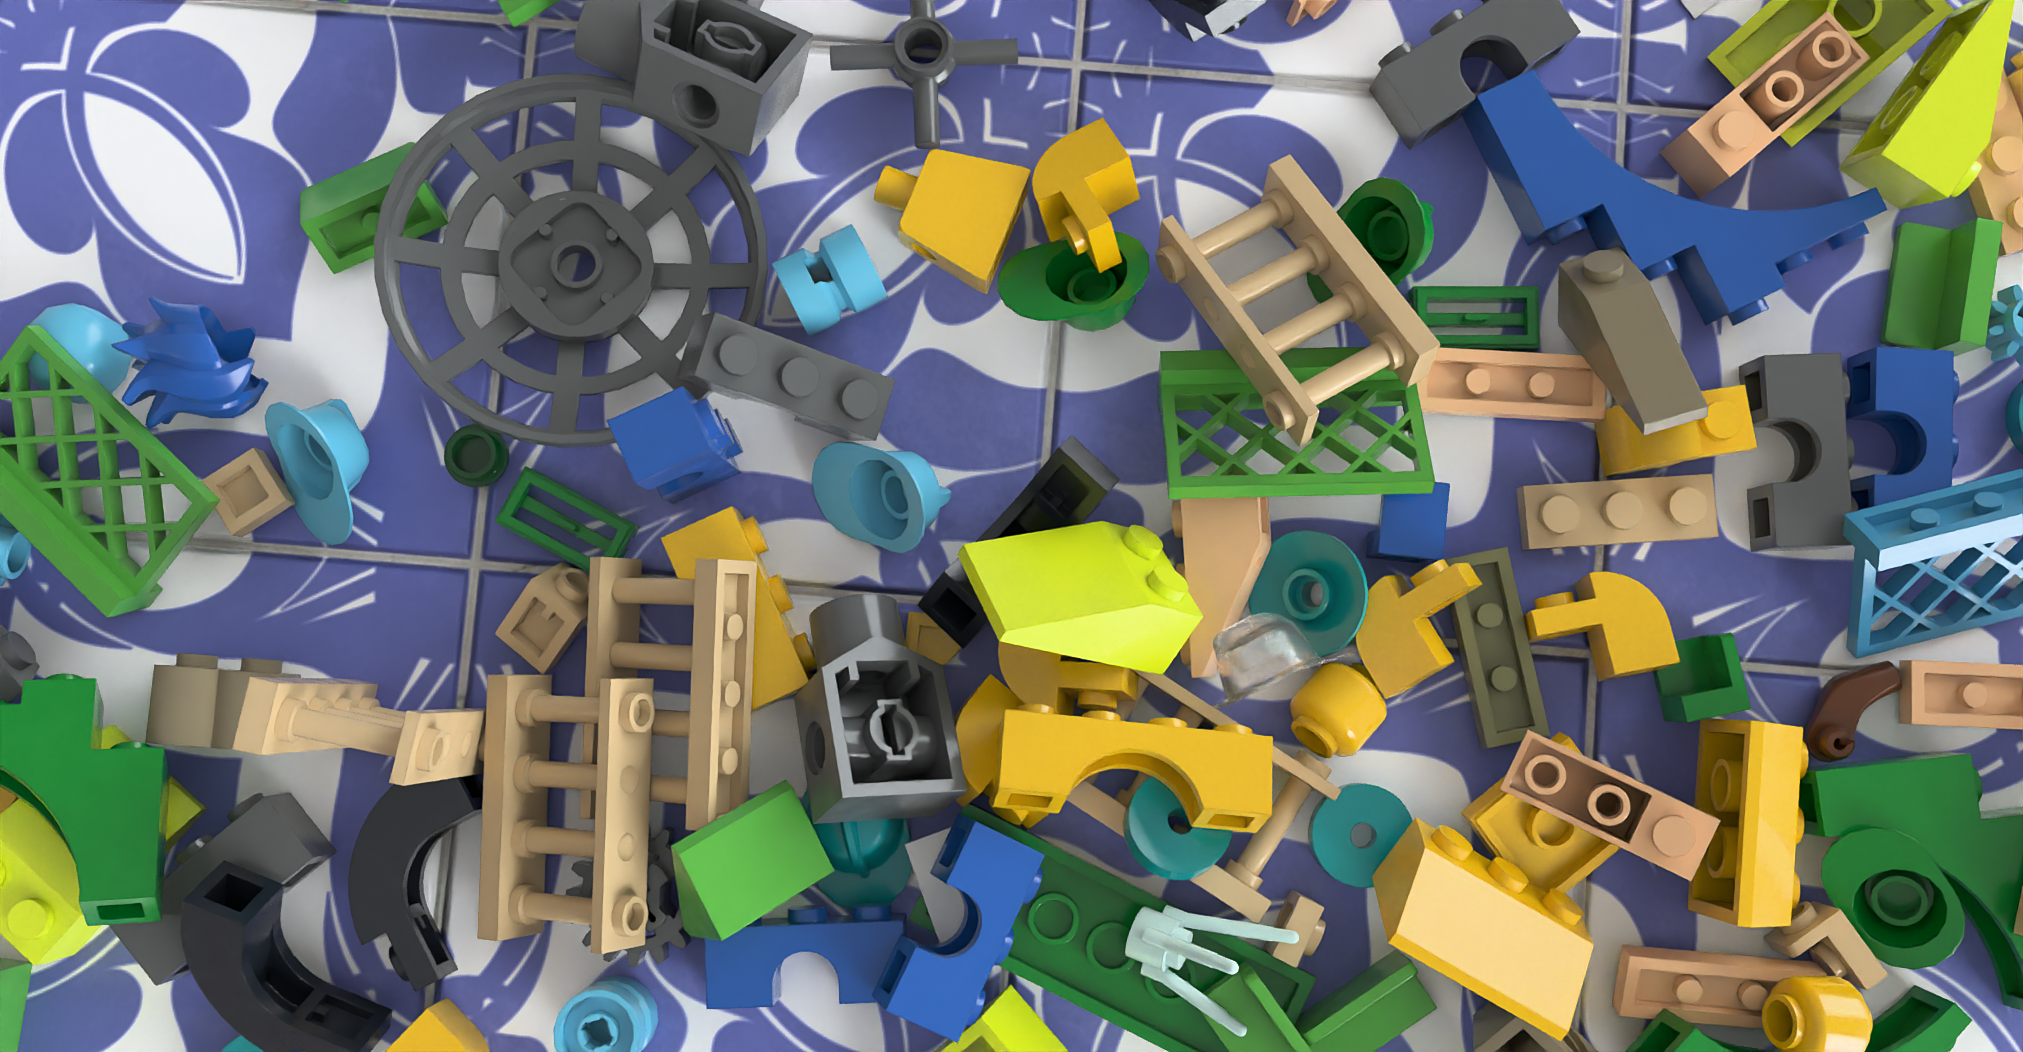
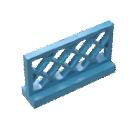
[1843,468,2023,659]

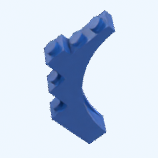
[1462,69,1888,326]

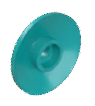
[1248,530,1368,659]

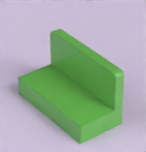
[300,142,449,275]
[1879,217,2003,357]
[1294,949,1437,1052]
[1200,961,1312,1052]

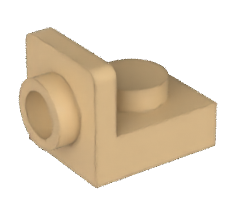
[494,562,589,674]
[1764,901,1888,991]

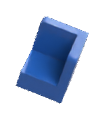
[1366,482,1450,565]

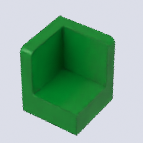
[1653,633,1751,722]

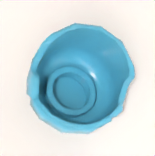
[27,303,132,404]

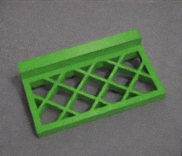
[0,325,221,618]
[1157,347,1435,499]

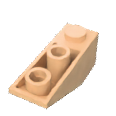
[1659,11,1870,198]
[1171,497,1272,678]
[1500,730,1721,881]

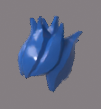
[111,297,269,429]

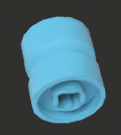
[772,224,888,337]
[553,975,658,1052]

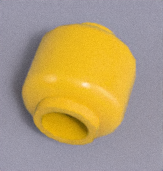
[1289,662,1387,758]
[1762,976,1873,1052]

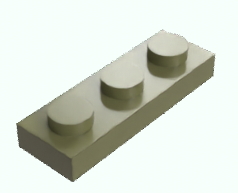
[1444,546,1550,749]

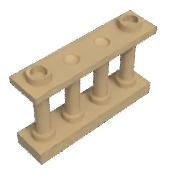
[1155,154,1441,448]
[580,557,757,831]
[1066,669,1342,924]
[477,674,655,954]
[232,677,486,786]

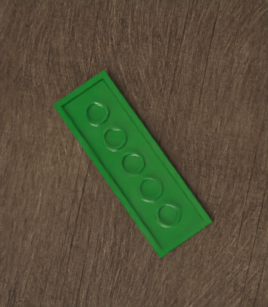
[908,802,1317,1052]

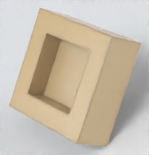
[201,447,296,537]
[1263,889,1326,968]

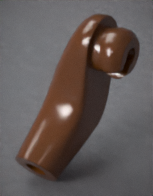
[1804,661,1902,763]

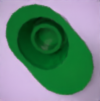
[1306,177,1435,304]
[998,232,1150,332]
[1821,827,1966,970]

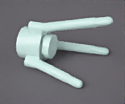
[1125,905,1299,1037]

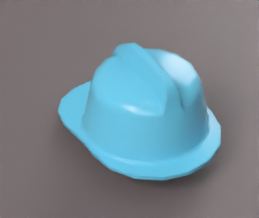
[264,399,370,546]
[811,441,951,553]

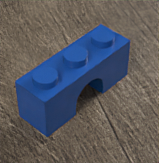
[1846,347,1960,510]
[607,386,743,504]
[871,813,1045,1043]
[705,903,907,1010]

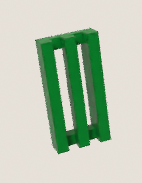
[1408,286,1540,352]
[494,466,640,573]

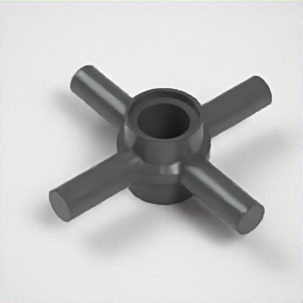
[830,0,1018,150]

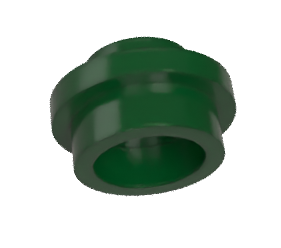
[444,424,510,488]

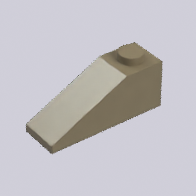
[1558,247,1708,435]

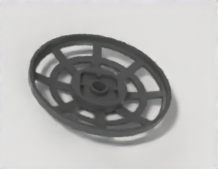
[374,74,768,448]

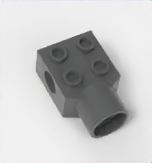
[574,0,813,157]
[794,593,967,824]

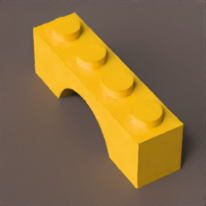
[992,704,1273,833]

